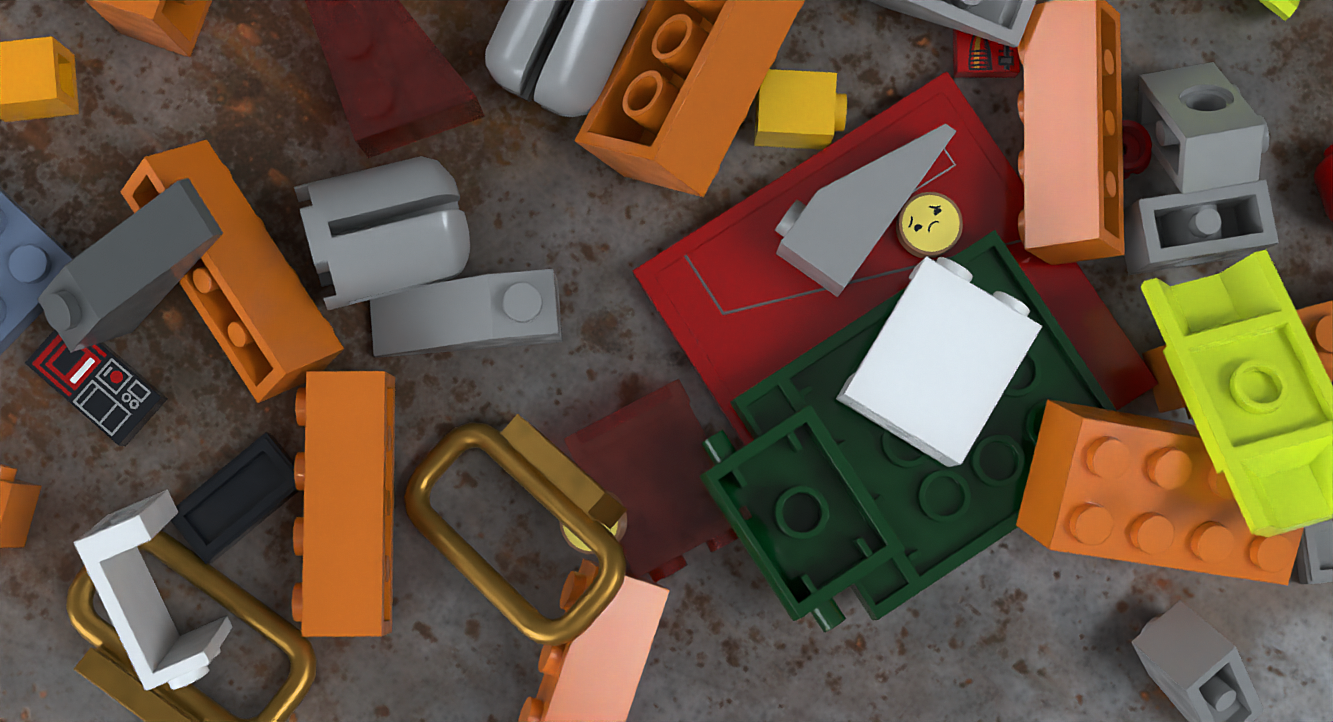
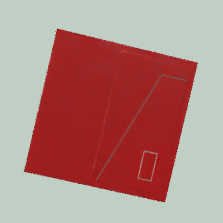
[632,71,1158,446]

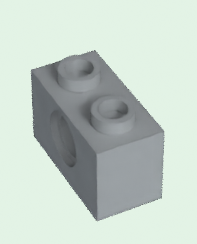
[1137,62,1269,194]
[1124,180,1279,275]

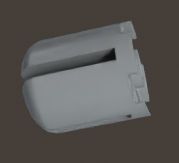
[485,0,648,117]
[294,156,470,311]

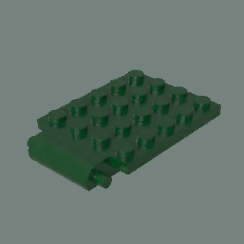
[699,230,1117,633]

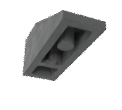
[37,178,223,352]

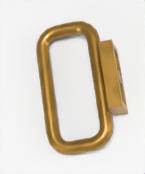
[404,414,627,646]
[66,530,317,722]

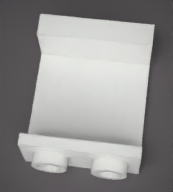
[836,256,1042,467]
[74,489,232,691]

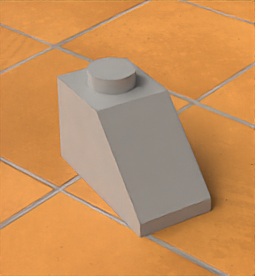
[1131,600,1264,722]

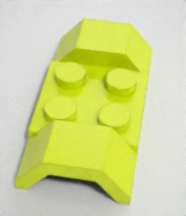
[1140,249,1333,537]

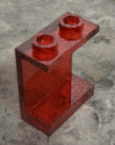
[564,379,752,583]

